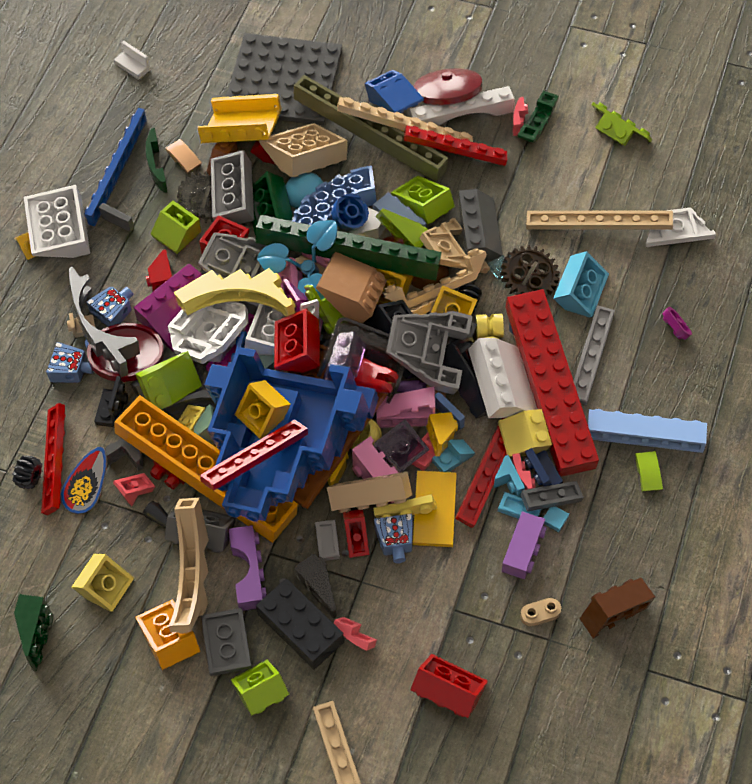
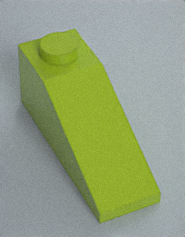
[375,208,428,248]

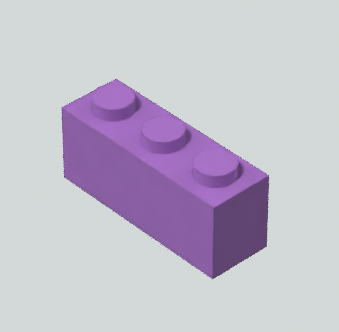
[502,511,547,579]

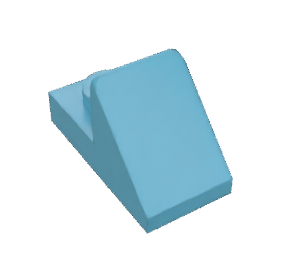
[432,439,475,472]
[494,455,525,497]

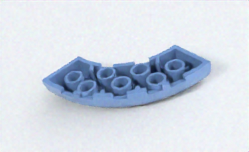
[292,165,377,225]

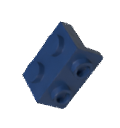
[525,448,563,487]

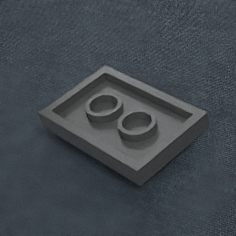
[201,608,252,676]

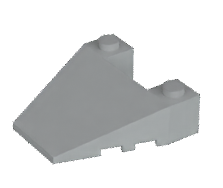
[198,233,266,315]
[386,311,473,395]

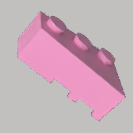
[376,387,435,428]
[352,436,398,505]

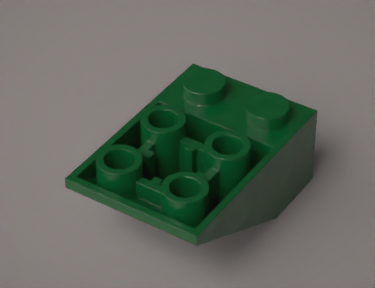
[14,594,53,671]

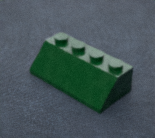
[252,171,293,237]

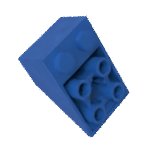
[365,70,424,113]

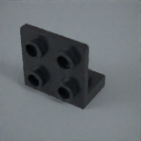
[94,376,128,428]

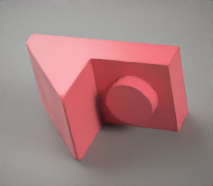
[113,473,155,506]

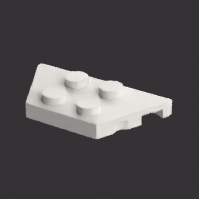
[646,207,716,247]

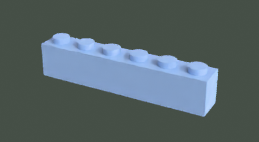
[587,409,707,453]

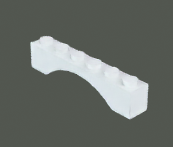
[410,86,514,126]

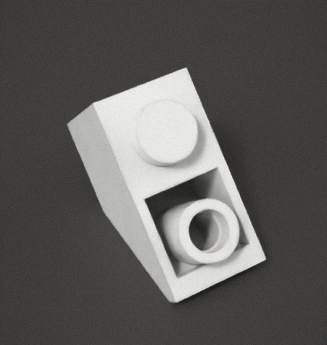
[349,208,386,239]

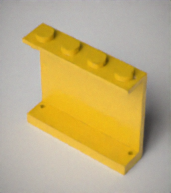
[198,94,282,143]

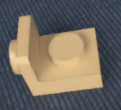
[67,313,96,338]

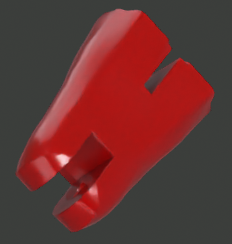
[346,354,399,393]

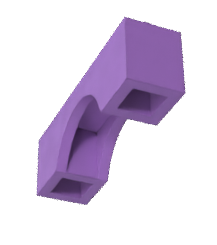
[229,525,267,611]

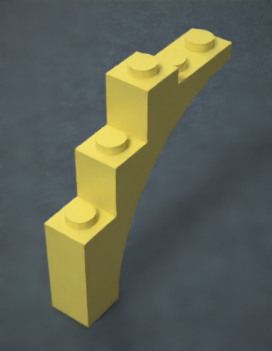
[174,268,296,317]

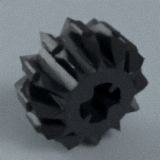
[12,455,43,489]

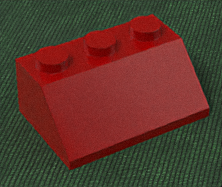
[274,308,320,373]
[410,654,488,718]

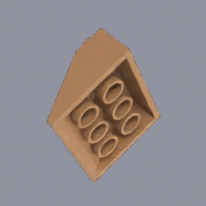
[316,252,387,328]

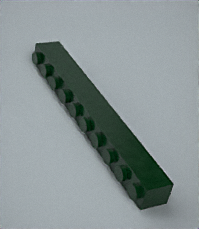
[256,215,442,281]

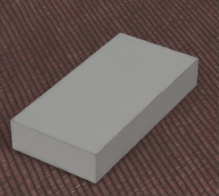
[315,520,340,561]

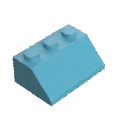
[553,251,609,317]

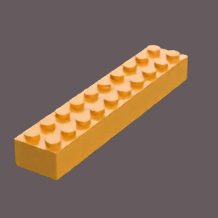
[114,395,298,543]

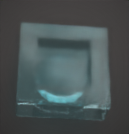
[488,255,505,280]

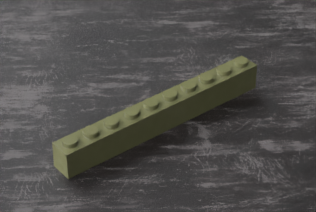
[294,75,448,182]

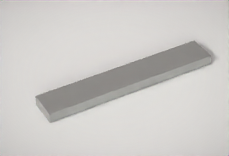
[574,305,615,405]

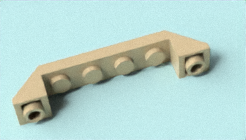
[381,249,487,308]

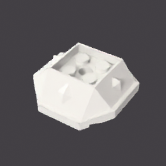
[168,301,248,364]

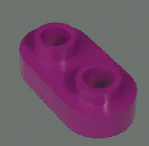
[663,307,692,340]

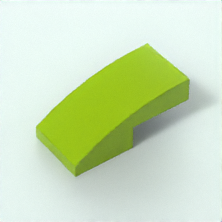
[635,451,663,492]

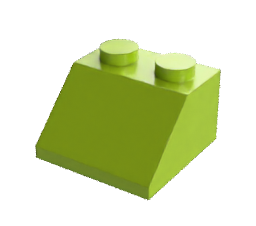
[231,659,289,715]

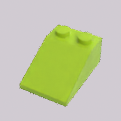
[391,175,455,224]
[135,351,202,410]

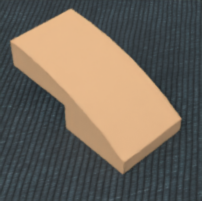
[166,139,202,174]

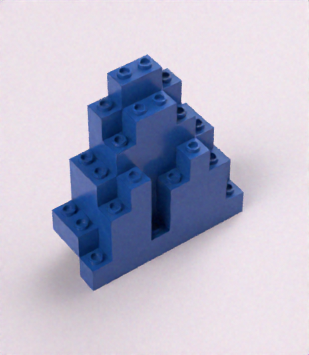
[204,347,379,522]

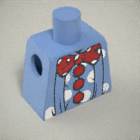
[87,287,133,327]
[46,342,94,383]
[374,514,412,563]

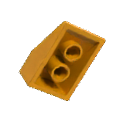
[135,599,200,670]

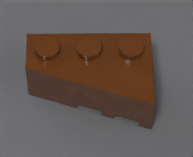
[579,577,655,639]

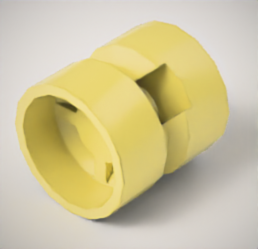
[475,314,504,339]

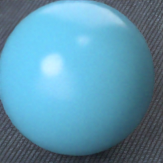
[285,172,323,209]

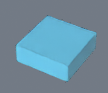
[543,506,569,532]

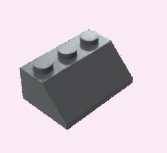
[165,509,236,552]

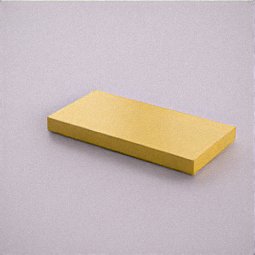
[413,471,456,547]

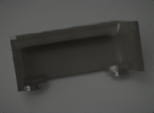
[317,317,404,404]

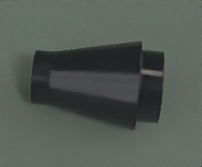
[143,501,169,529]

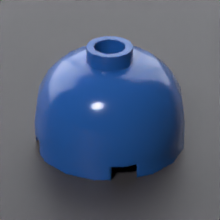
[331,193,369,231]

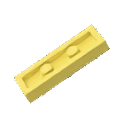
[373,494,437,518]

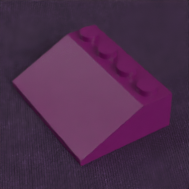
[133,263,202,352]

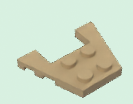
[420,218,490,273]

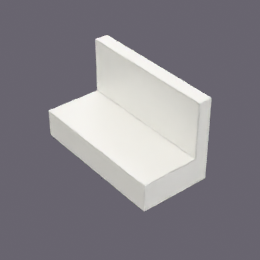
[114,40,150,80]

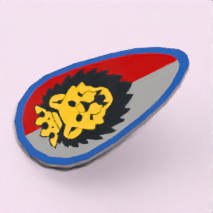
[61,447,107,514]

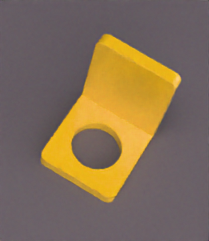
[14,232,35,260]

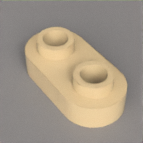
[520,598,561,626]

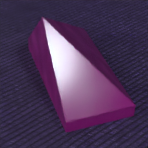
[283,279,309,313]

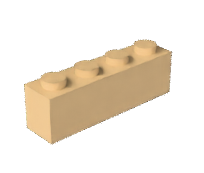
[327,472,412,513]

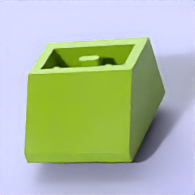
[151,201,202,254]

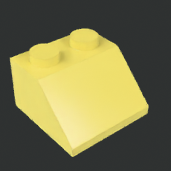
[498,409,552,458]
[72,554,134,612]

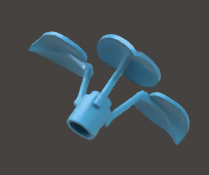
[257,220,338,300]

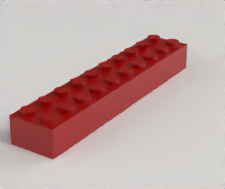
[505,289,599,477]

